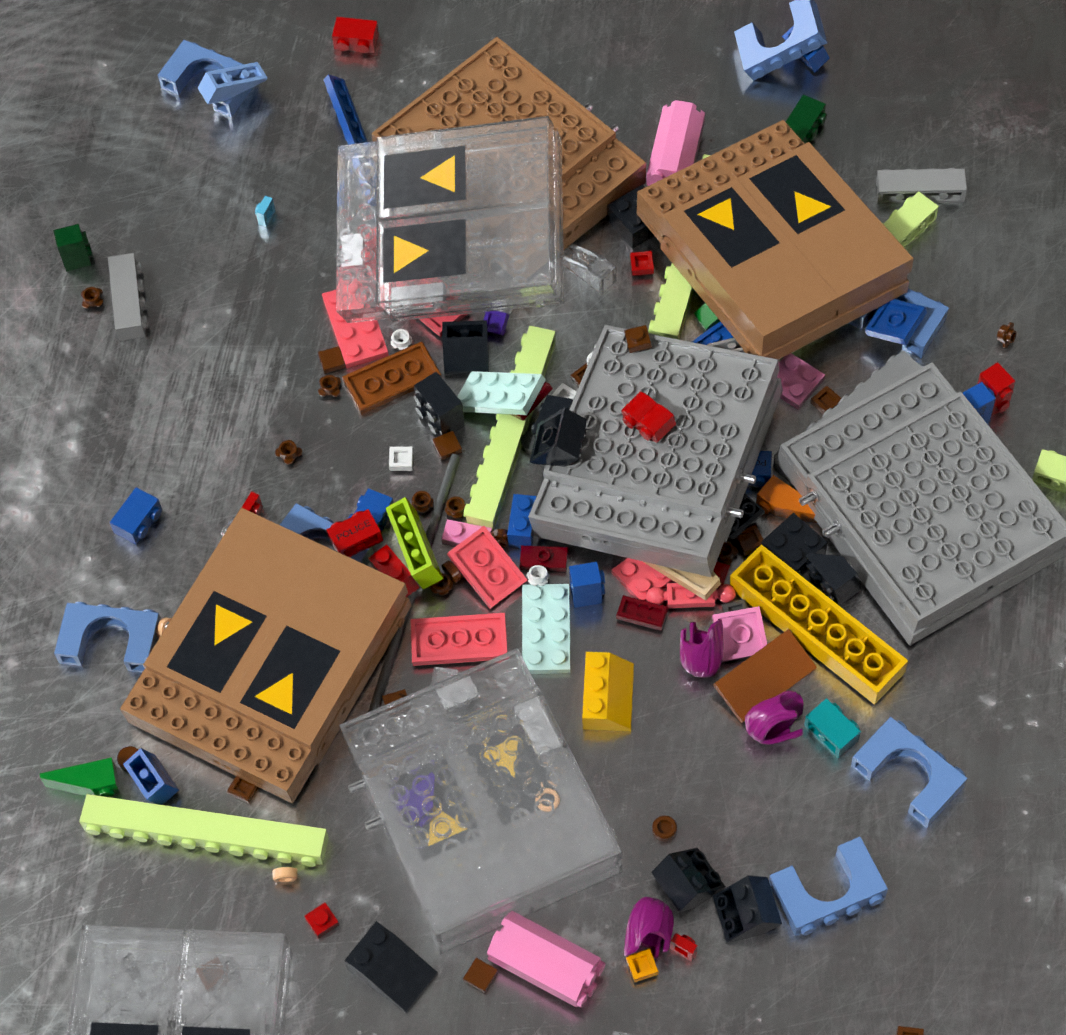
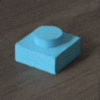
[255,196,276,227]

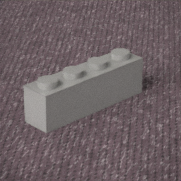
[876,168,967,204]
[108,253,148,341]

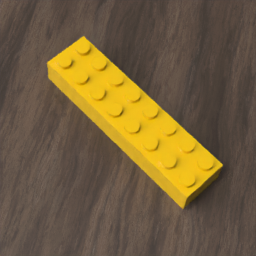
[729,544,908,705]

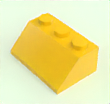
[582,652,634,731]

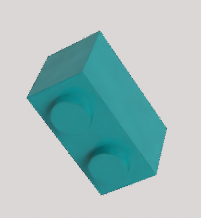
[804,698,861,759]

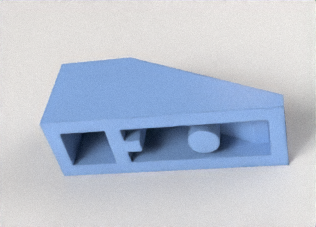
[198,62,268,104]

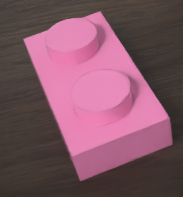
[441,519,492,546]

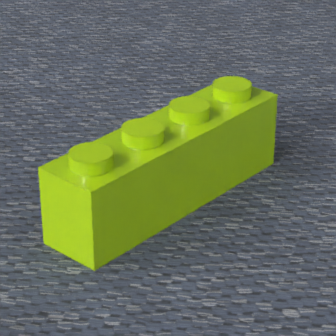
[386,497,444,590]

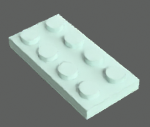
[457,371,546,415]
[522,584,570,674]

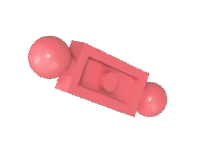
[646,583,736,609]

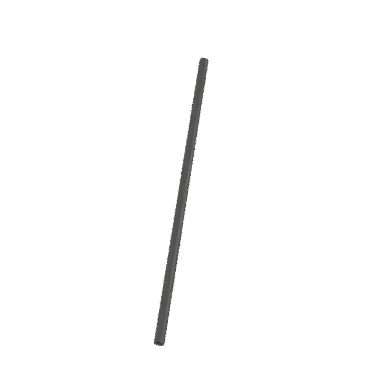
[358,454,460,744]

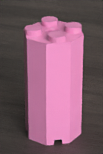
[646,100,705,186]
[487,911,606,1008]

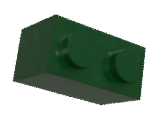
[53,224,93,272]

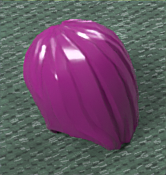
[680,619,724,678]
[745,691,804,745]
[624,897,674,959]

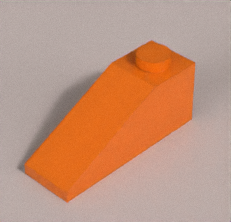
[756,475,817,523]

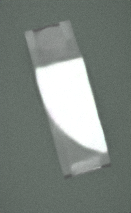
[554,244,617,295]

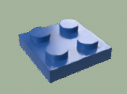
[865,299,927,345]

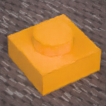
[626,948,659,983]

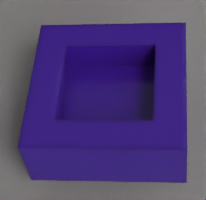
[483,308,509,336]

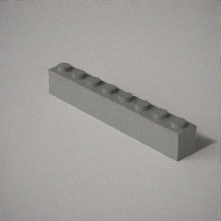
[773,351,922,485]

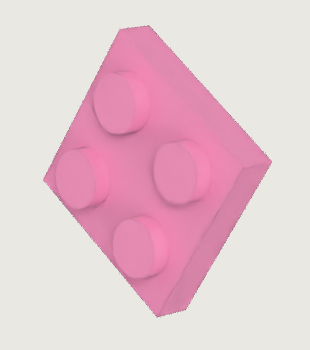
[777,353,825,410]
[712,606,767,663]

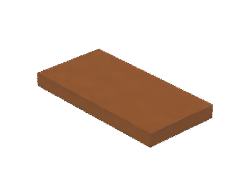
[342,341,442,415]
[713,629,817,723]

